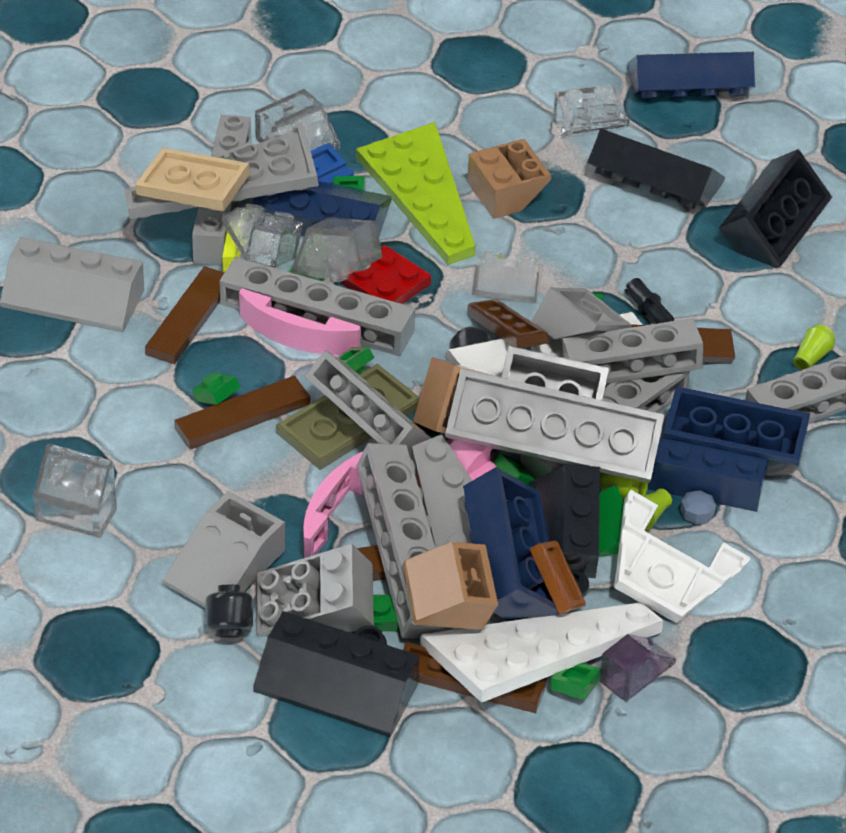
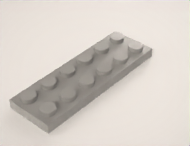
[445,369,665,483]

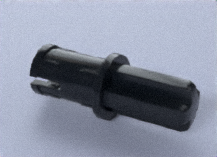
[624,278,674,324]

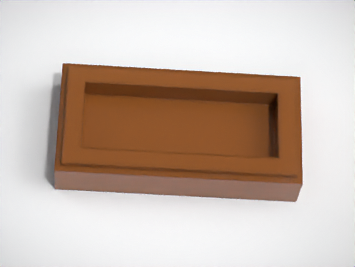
[530,541,586,615]

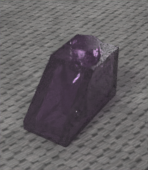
[599,634,676,702]

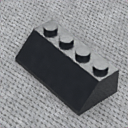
[587,128,725,209]
[719,149,832,268]
[253,611,420,738]

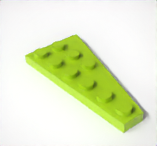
[356,122,476,265]

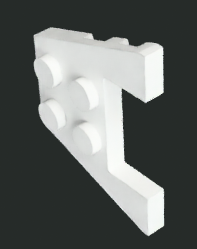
[614,490,751,623]

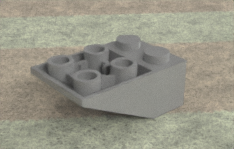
[163,491,285,608]
[257,544,374,637]

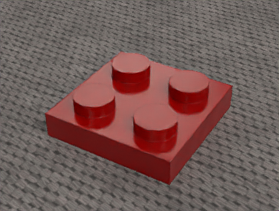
[341,245,431,304]

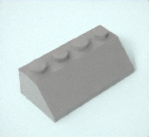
[0,237,145,332]

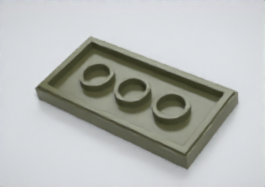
[276,364,420,470]

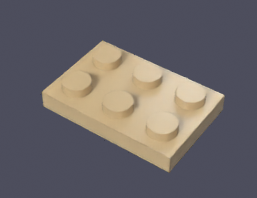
[135,148,250,211]

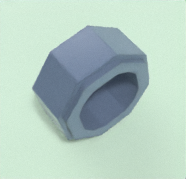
[680,490,716,525]

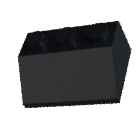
[528,465,600,578]

